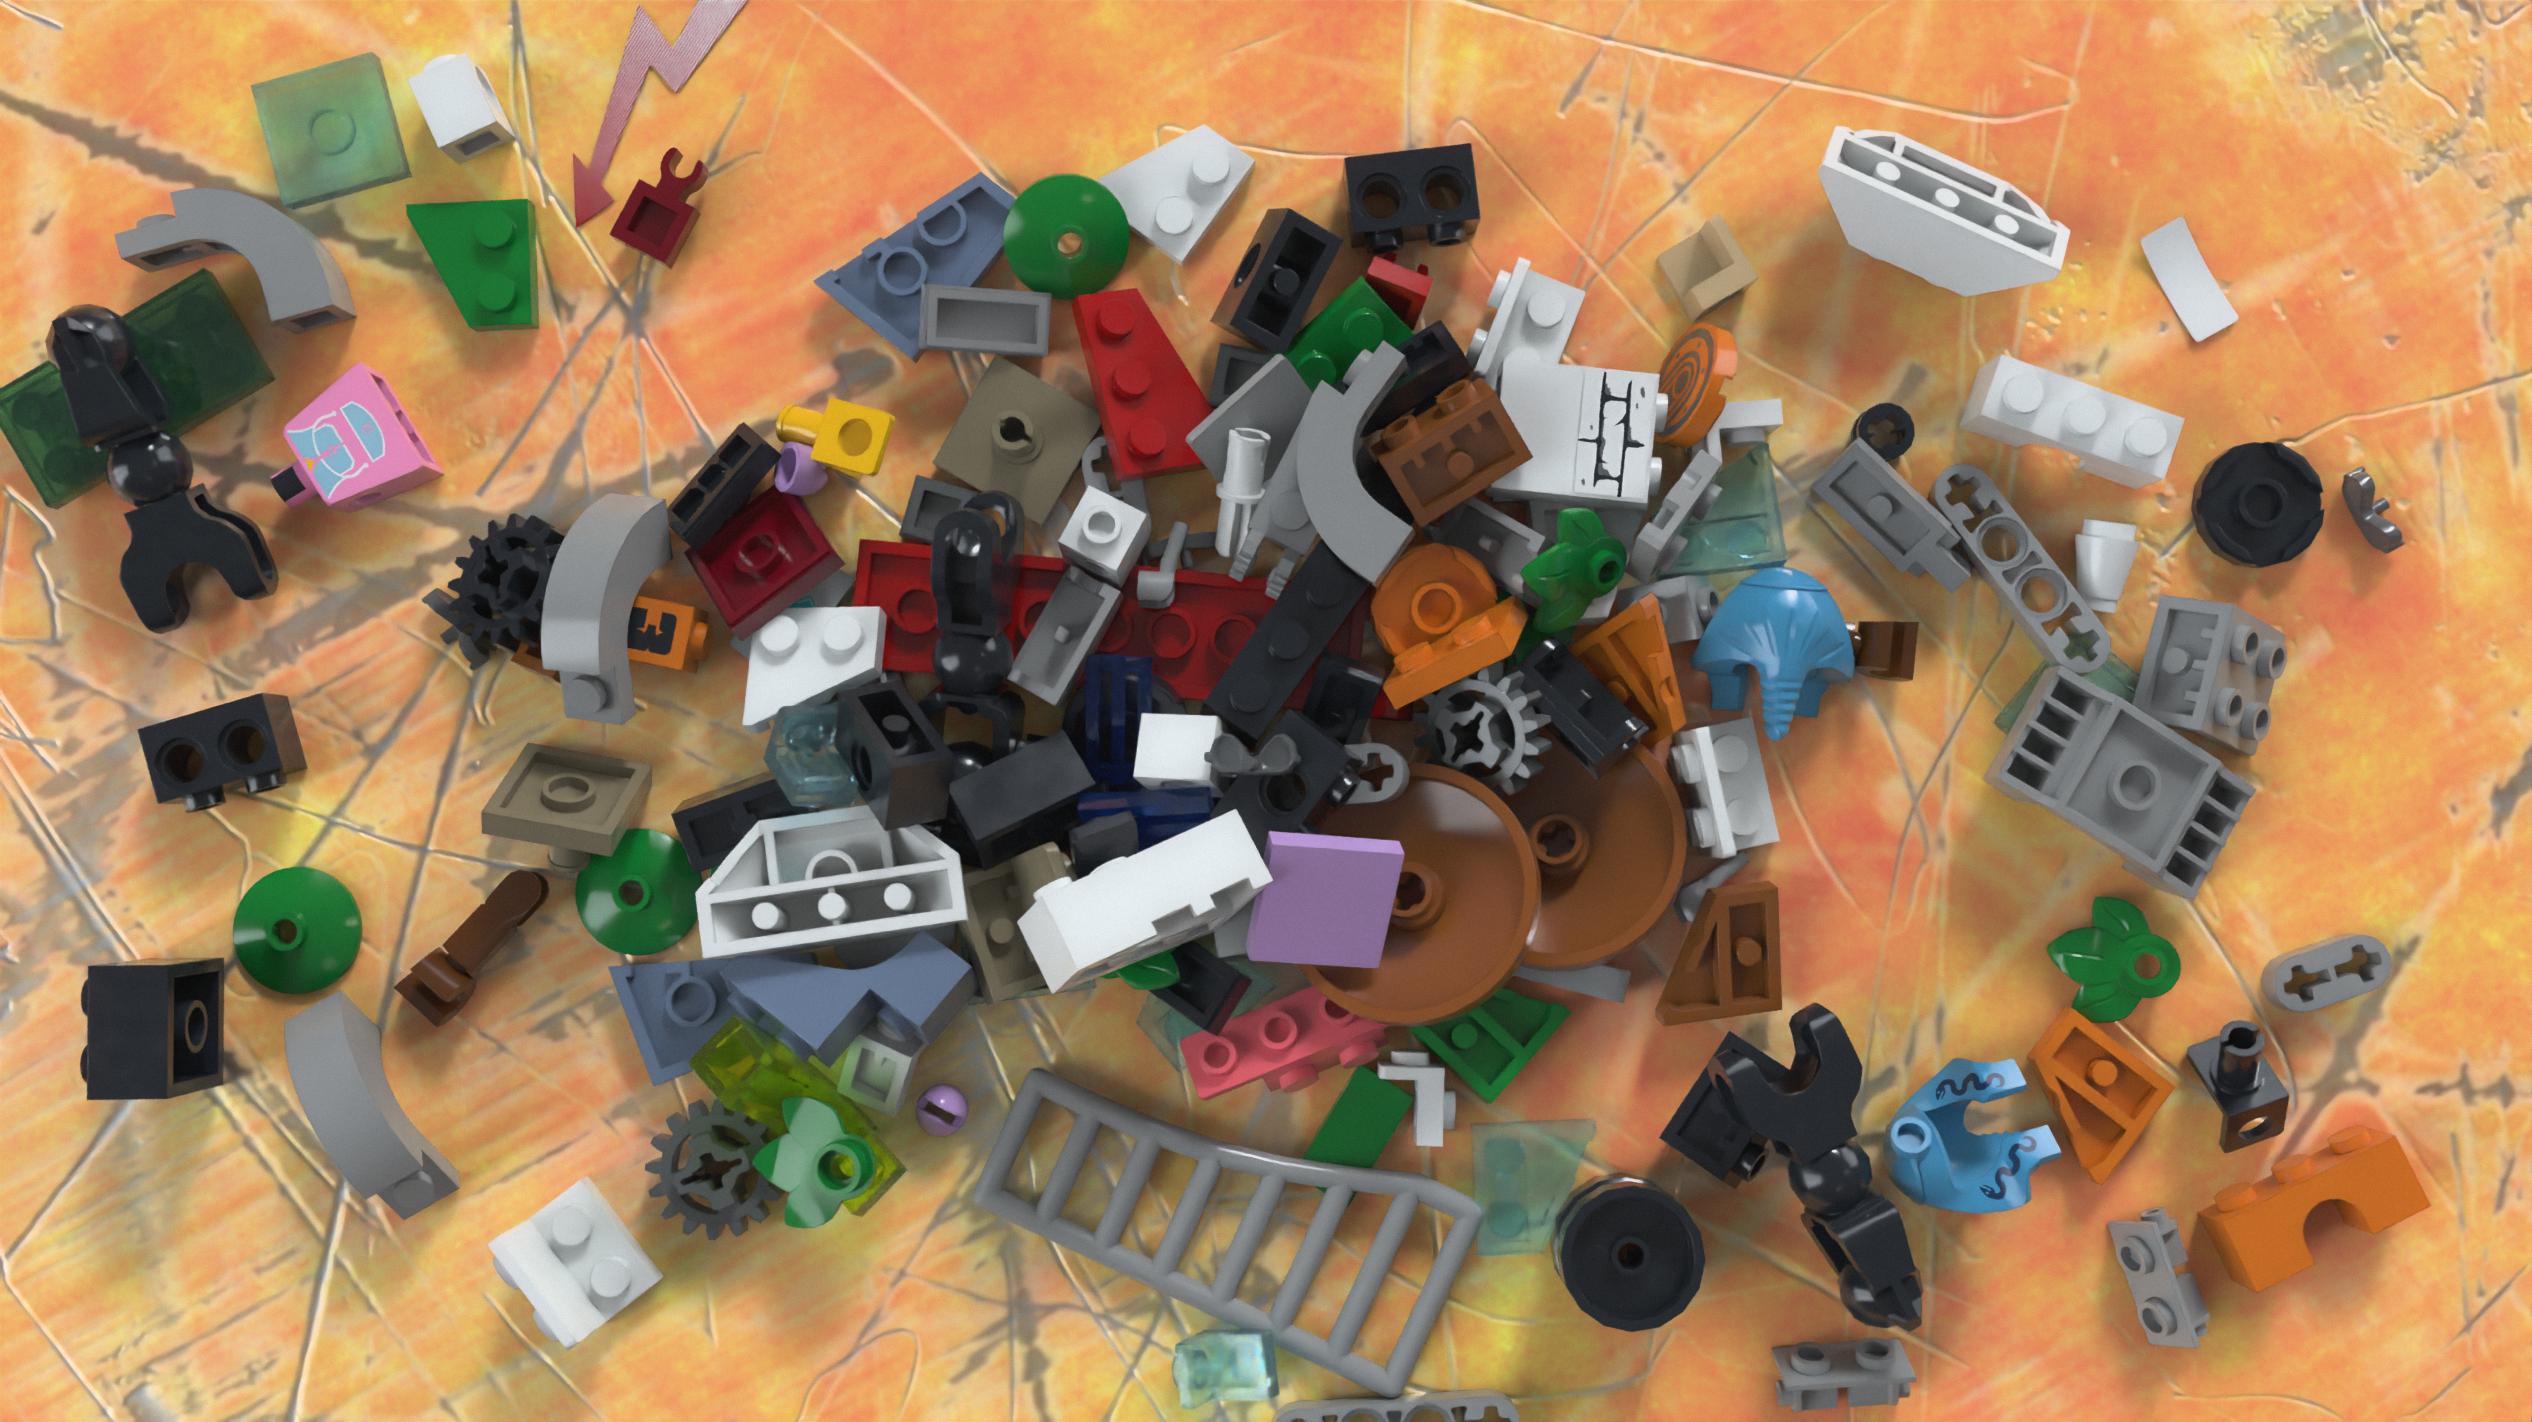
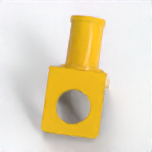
[776,397,895,479]

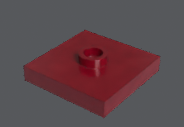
[684,484,846,641]

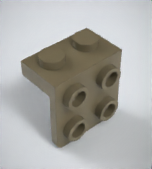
[958,842,1077,1005]

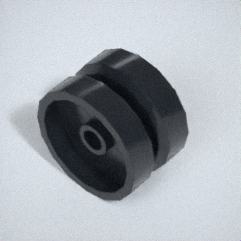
[1549,1172,1706,1332]

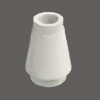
[2075,519,2141,613]

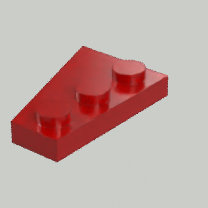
[1071,288,1213,483]

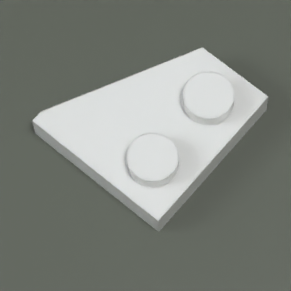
[1096,124,1255,267]

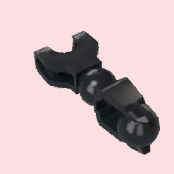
[45,304,279,634]
[917,490,1025,820]
[1707,1002,1923,1332]

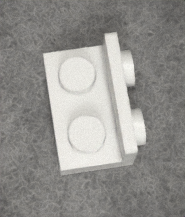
[1465,257,1586,391]

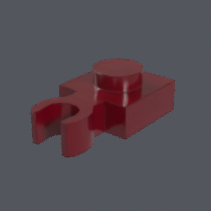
[609,147,709,269]

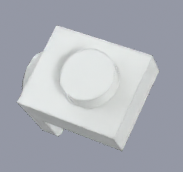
[1377,1049,1456,1147]

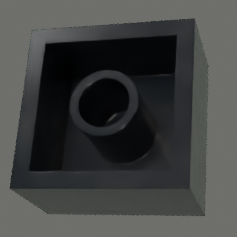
[80,957,224,1100]

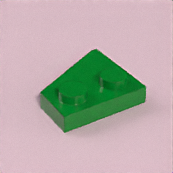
[406,199,539,332]

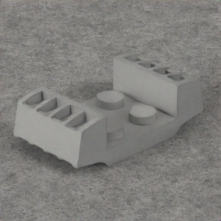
[1982,665,2257,901]

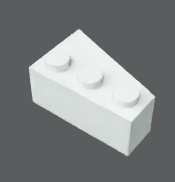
[1017,809,1273,995]

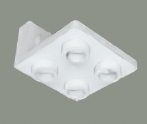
[1668,717,1780,859]
[488,1175,664,1350]

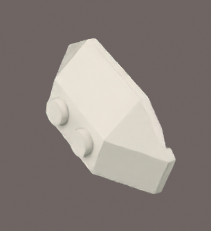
[1817,126,2071,297]
[695,805,969,959]

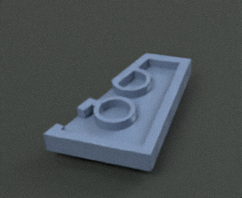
[813,172,1015,363]
[608,952,820,1086]

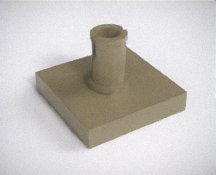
[932,354,1103,529]
[481,743,652,873]

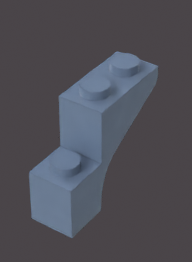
[719,929,980,1068]

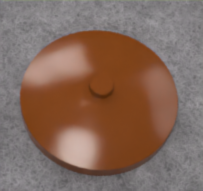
[1478,726,1688,972]
[1296,763,1541,1027]

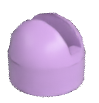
[774,441,828,496]
[916,1083,969,1137]

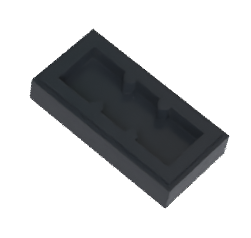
[667,422,782,552]

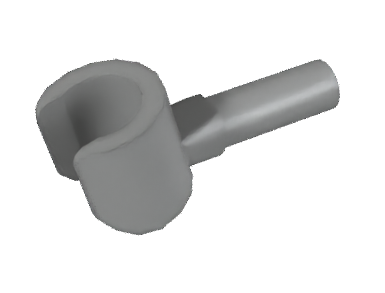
[1137,521,1189,609]
[1673,850,1749,923]

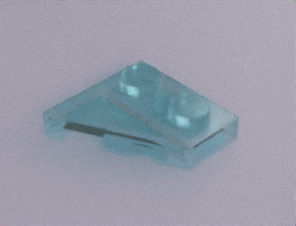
[1470,1118,1597,1256]

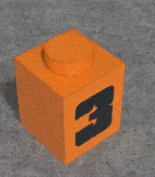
[627,595,714,674]

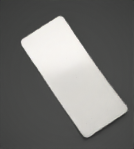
[2141,217,2239,342]

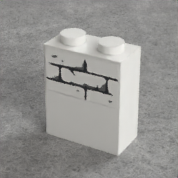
[1485,358,1668,512]

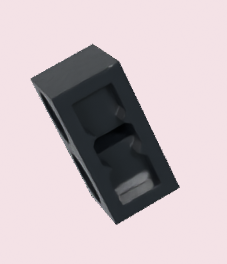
[1342,143,1481,254]
[137,693,308,813]

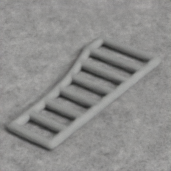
[972,1068,1485,1398]

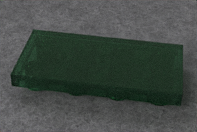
[0,268,276,510]

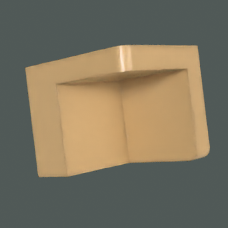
[1656,214,1758,323]

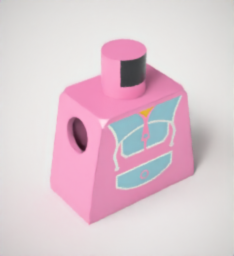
[271,362,444,513]

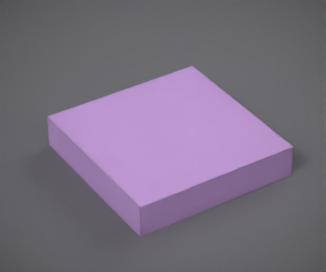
[1246,831,1405,969]

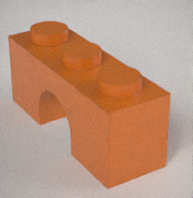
[2198,1125,2431,1293]

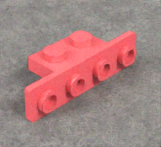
[1180,986,1392,1101]

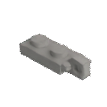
[1811,437,1975,594]

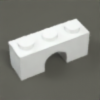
[1959,354,2185,489]

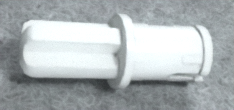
[1215,428,1271,558]

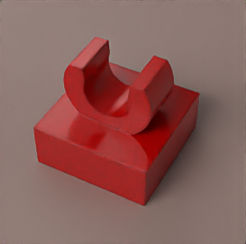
[1365,252,1434,332]

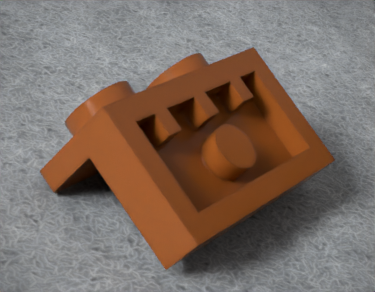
[1371,378,1533,528]

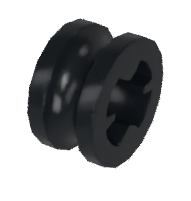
[1851,403,1915,462]

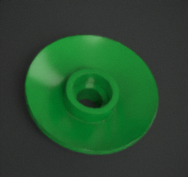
[1003,173,1130,300]
[575,829,703,956]
[233,867,362,994]

